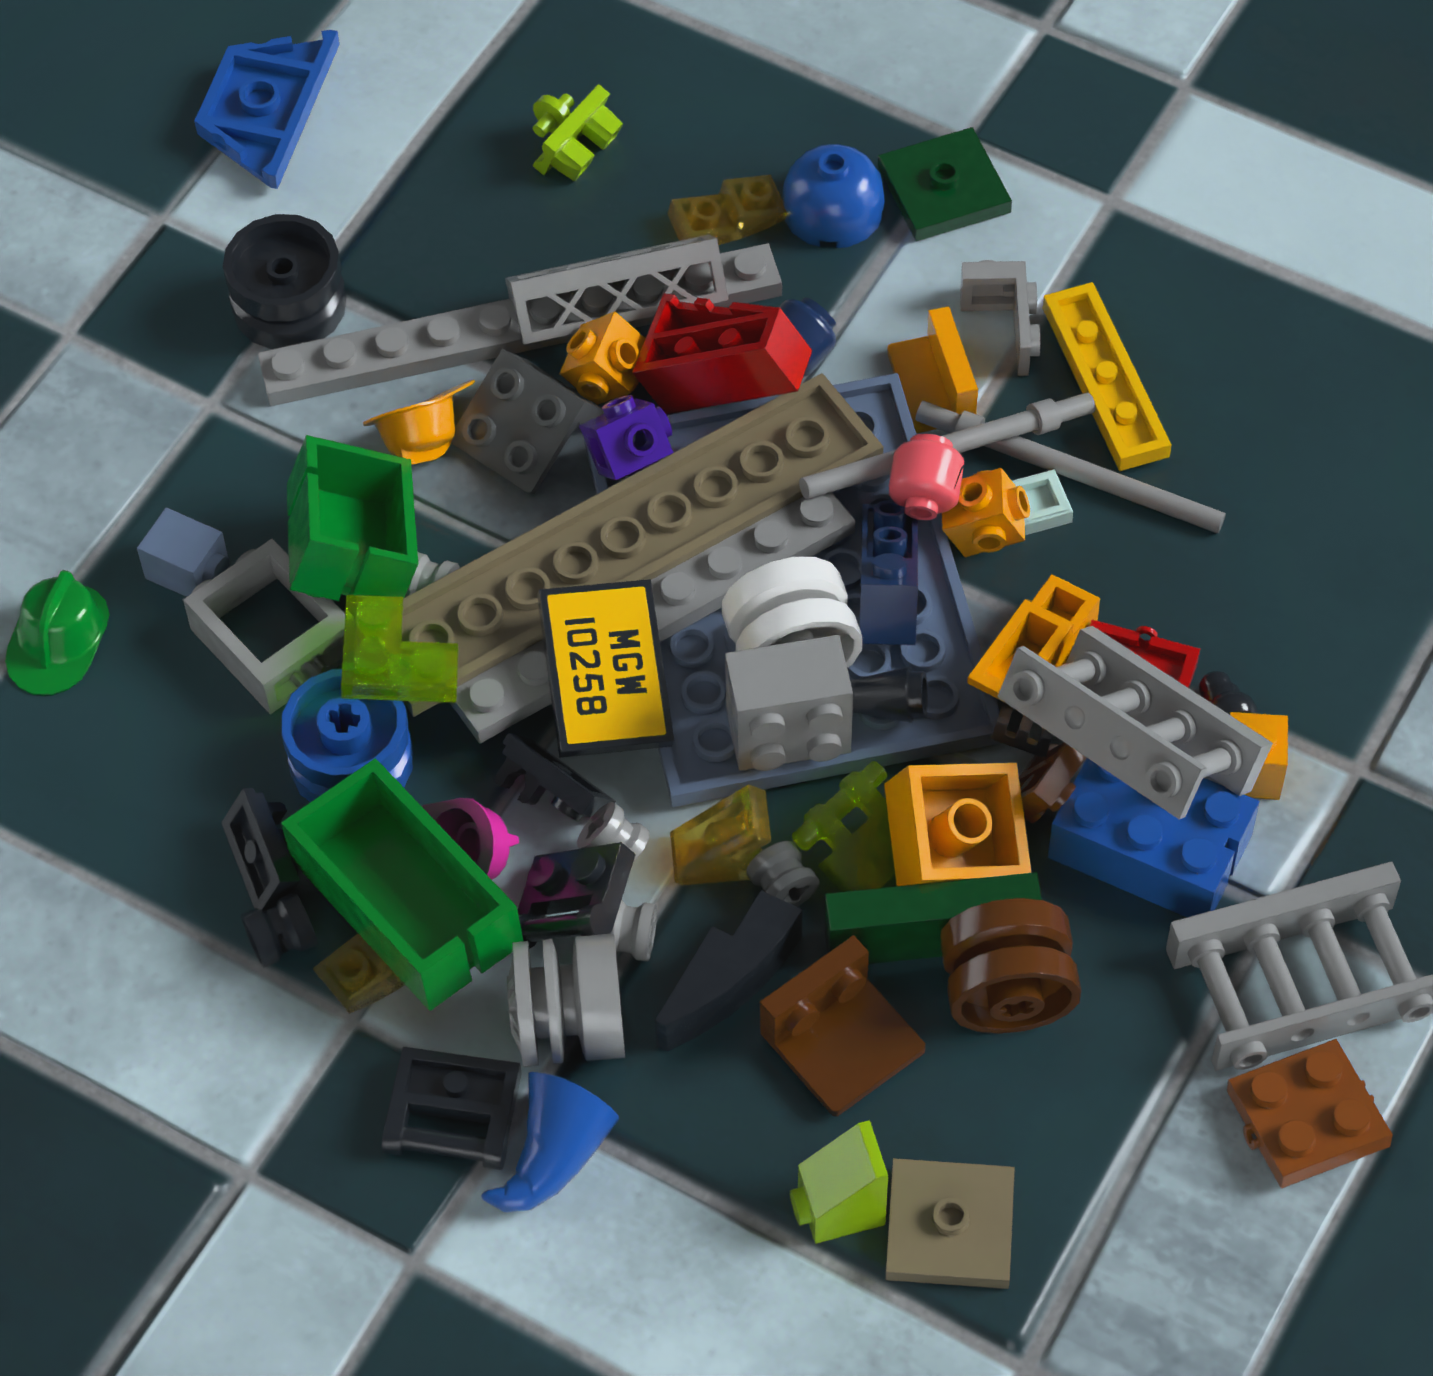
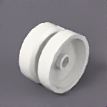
[722,557,862,668]

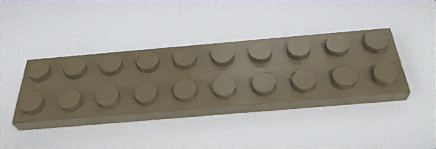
[355,373,883,717]

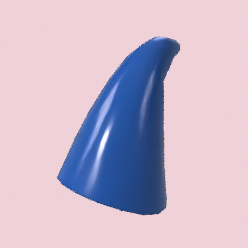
[481,1072,619,1212]

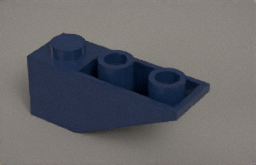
[859,500,918,645]

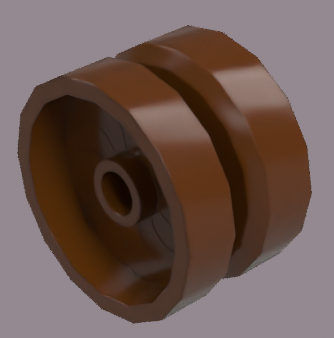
[940,898,1081,1034]

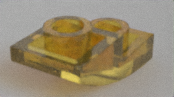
[667,175,788,245]
[313,934,405,1014]

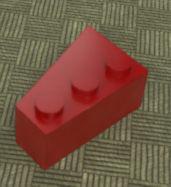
[632,293,812,414]

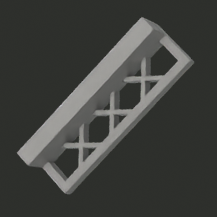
[505,234,729,345]

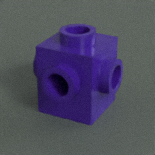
[579,395,674,480]

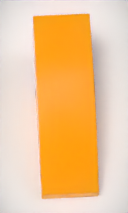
[967,574,1100,702]

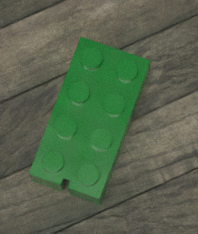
[281,758,524,1011]

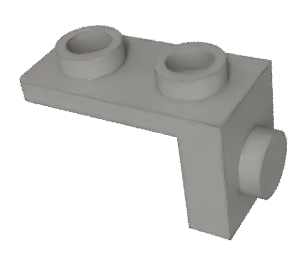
[960,260,1040,376]

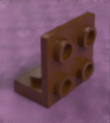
[760,935,925,1116]

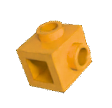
[559,311,646,405]
[942,468,1030,557]

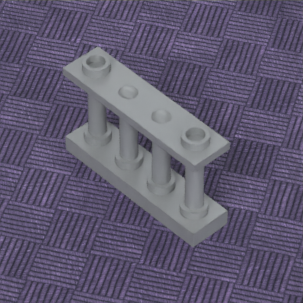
[997,626,1273,819]
[1166,861,1433,1071]

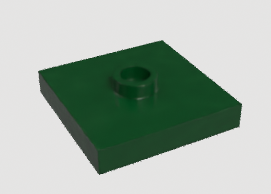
[878,127,1012,241]

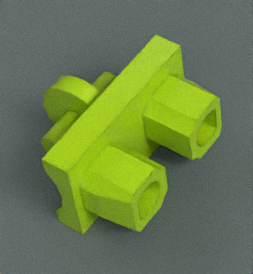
[532,84,623,181]

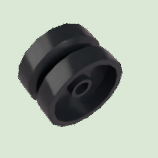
[223,214,347,349]

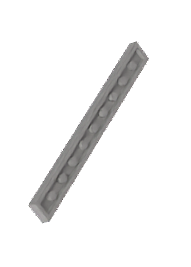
[258,243,782,406]

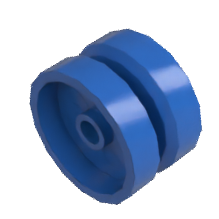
[282,668,413,802]

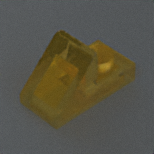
[670,784,771,885]

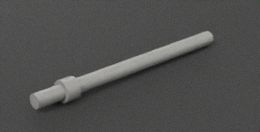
[799,392,1095,499]
[915,401,1226,533]

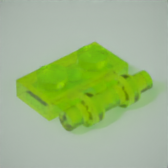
[792,761,895,892]

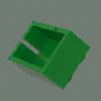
[287,435,418,610]

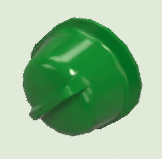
[5,570,110,696]

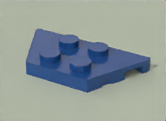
[194,30,340,189]

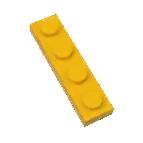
[1042,282,1172,471]

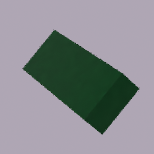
[825,872,1042,964]

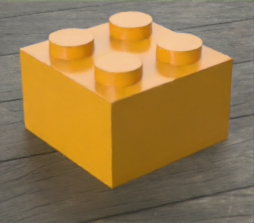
[884,763,1032,886]

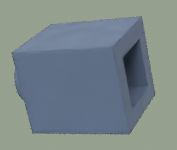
[137,508,230,597]

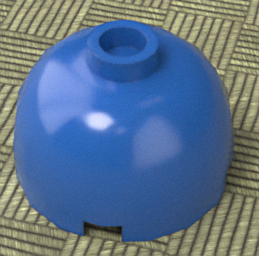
[782,144,885,248]

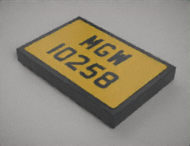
[537,579,674,758]

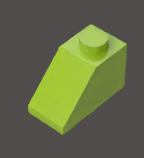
[790,1120,888,1244]

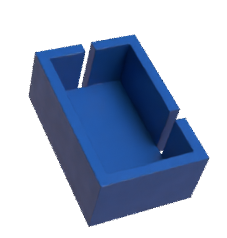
[1048,758,1260,918]

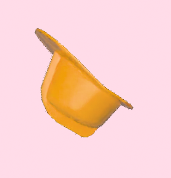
[363,380,475,465]

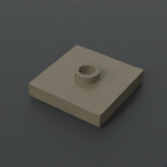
[885,1158,1015,1289]

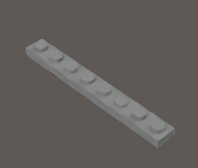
[448,492,855,744]

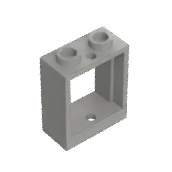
[183,539,359,715]

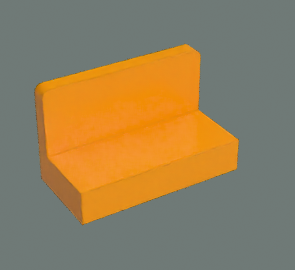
[887,306,978,433]

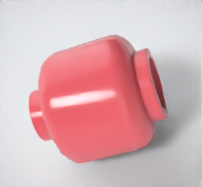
[889,434,964,520]

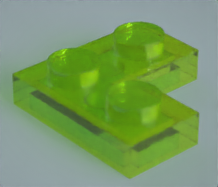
[341,595,458,703]

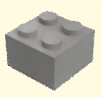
[725,635,853,771]

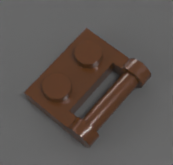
[1019,742,1087,824]

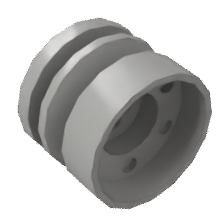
[507,933,625,1067]

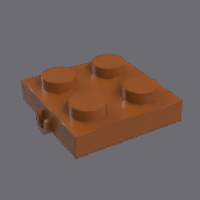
[1227,1039,1393,1189]

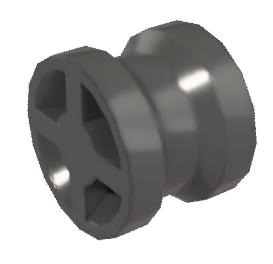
[746,841,819,907]

